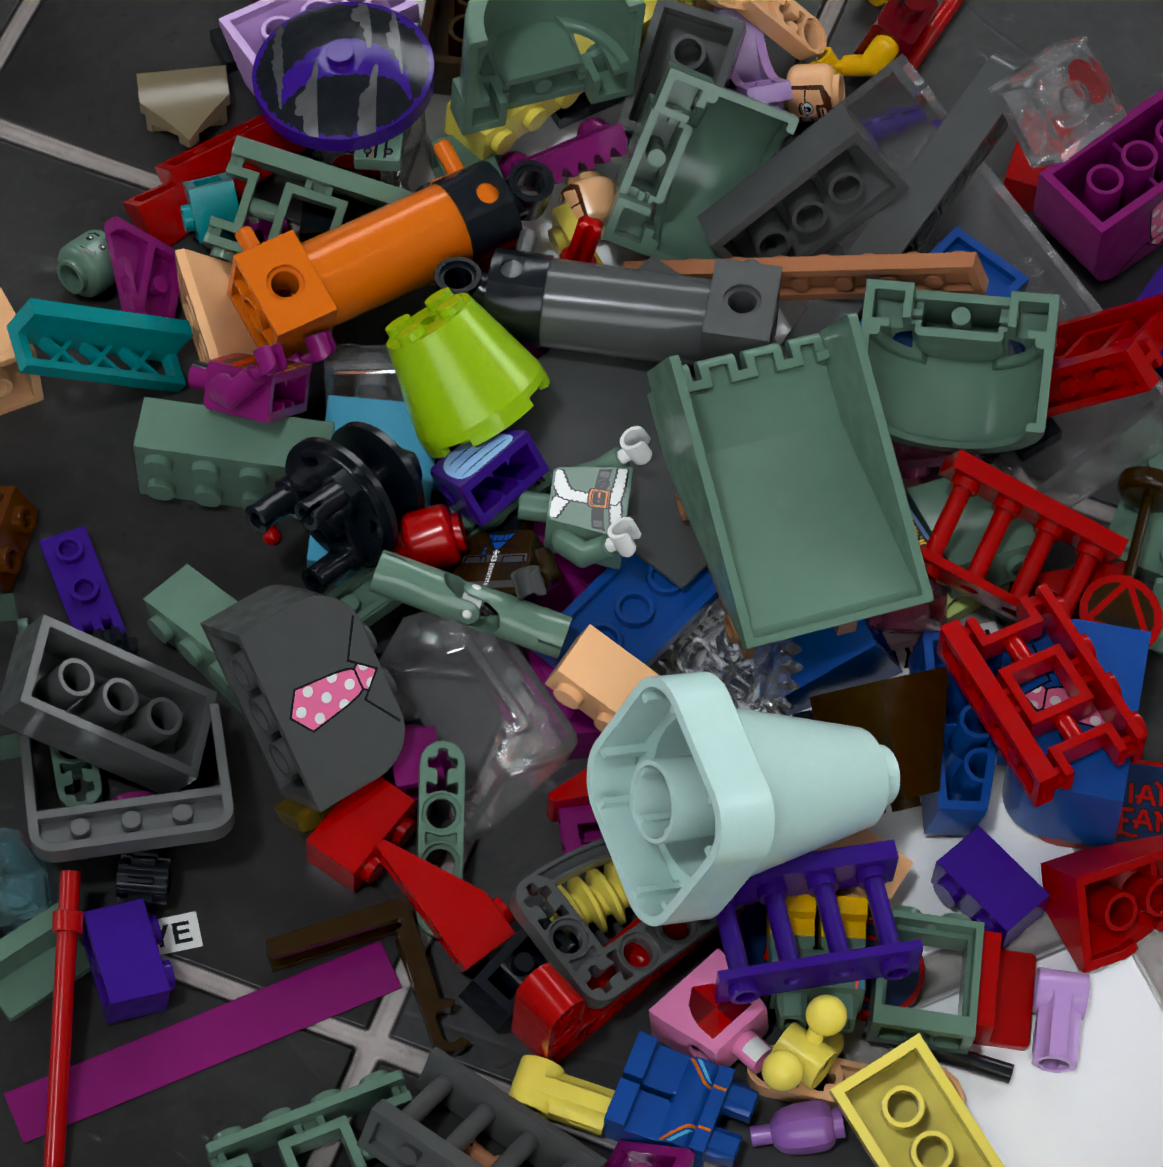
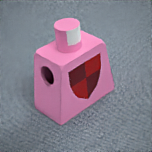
[648,949,773,1074]

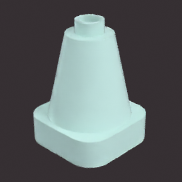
[587,672,900,926]

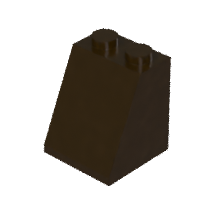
[809,666,949,813]

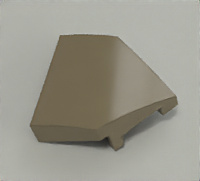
[136,65,230,148]

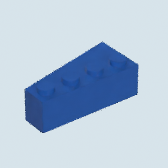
[908,631,1011,836]

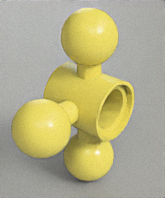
[762,994,847,1092]

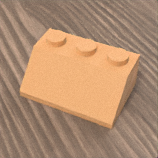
[175,248,257,363]

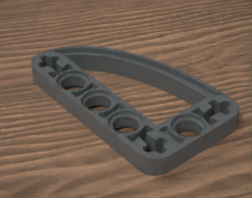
[510,838,752,1009]

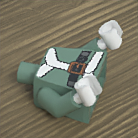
[518,426,652,569]

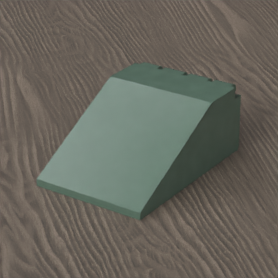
[646,312,935,650]

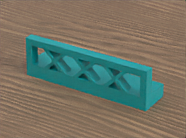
[6,298,193,393]

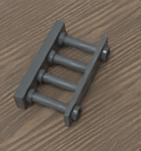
[357,1047,607,1167]

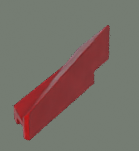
[122,114,307,246]

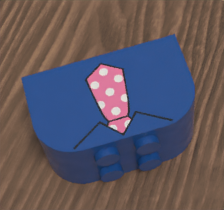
[996,619,1151,847]

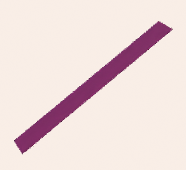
[4,941,402,1143]

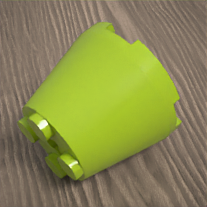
[385,287,550,458]

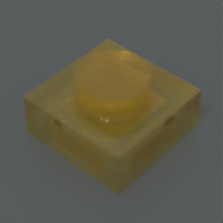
[273,798,338,833]

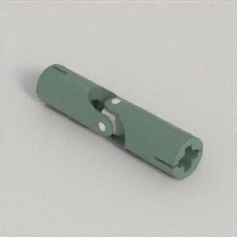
[369,549,573,659]

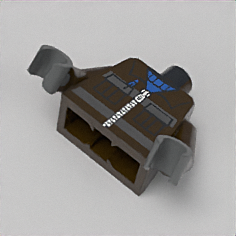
[445,513,563,616]

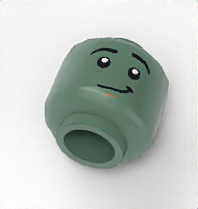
[57,229,116,298]

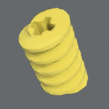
[543,862,633,939]

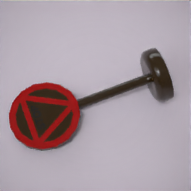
[1077,466,1163,647]

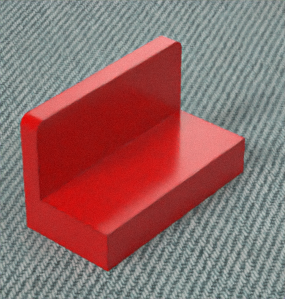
[972,931,1036,1051]

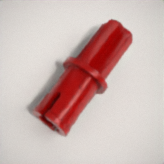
[560,215,603,264]

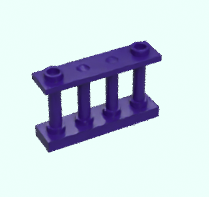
[714,839,923,1004]

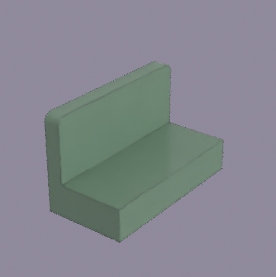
[0,902,91,1021]

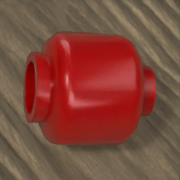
[396,504,468,569]

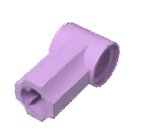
[1031,967,1090,1073]

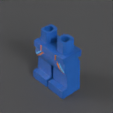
[604,1031,759,1167]

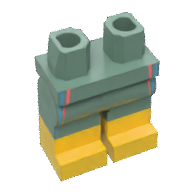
[766,894,868,1033]

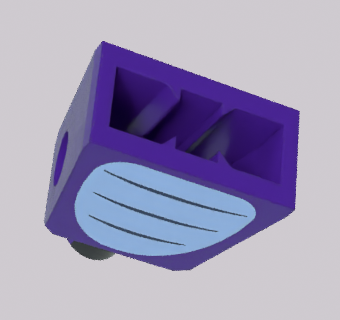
[430,430,549,526]

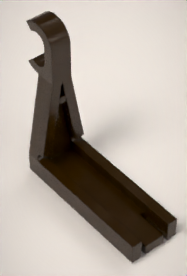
[266,896,470,1057]

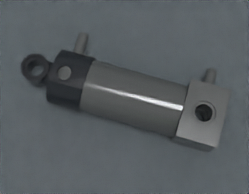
[434,228,782,370]

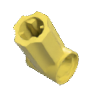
[508,1055,615,1136]

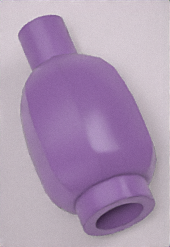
[749,1100,846,1155]

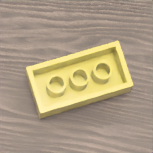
[829,1033,1005,1167]

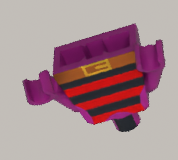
[188,329,336,423]

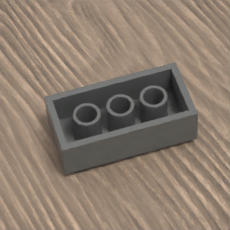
[0,614,218,794]

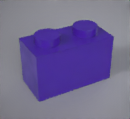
[930,826,1050,950]
[81,898,176,1024]

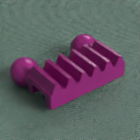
[498,118,628,191]

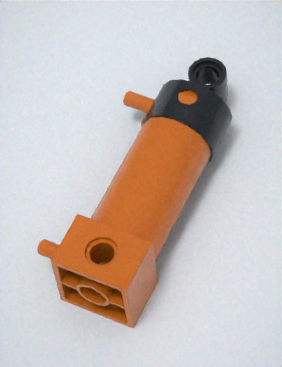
[227,139,555,360]

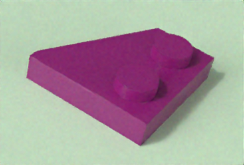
[104,216,179,318]

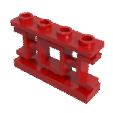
[1047,293,1163,417]
[937,583,1148,808]

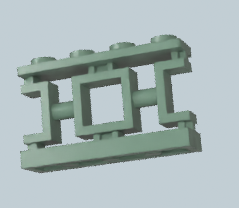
[203,135,415,263]
[205,1069,413,1167]

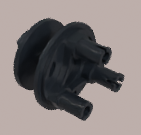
[245,421,425,594]

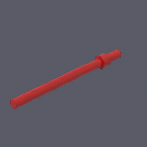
[43,870,84,1167]

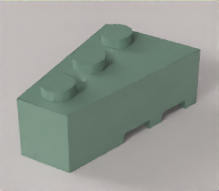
[143,564,243,715]

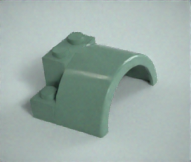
[450,0,646,135]
[601,61,799,260]
[861,279,1060,454]

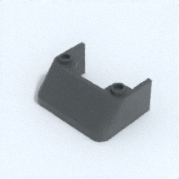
[19,703,235,863]

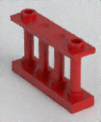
[920,449,1129,622]

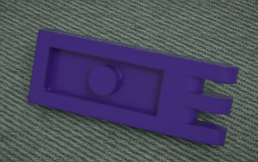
[39,525,126,634]

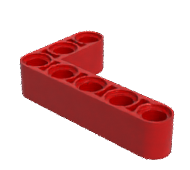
[511,918,717,1063]

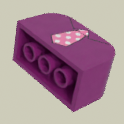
[1033,89,1163,281]

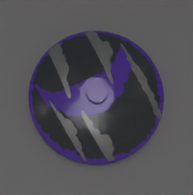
[252,2,436,152]

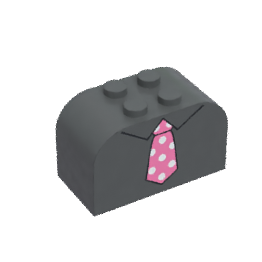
[200,584,405,812]

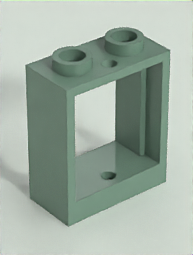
[865,906,985,1055]

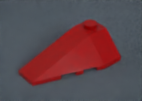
[1040,835,1163,973]

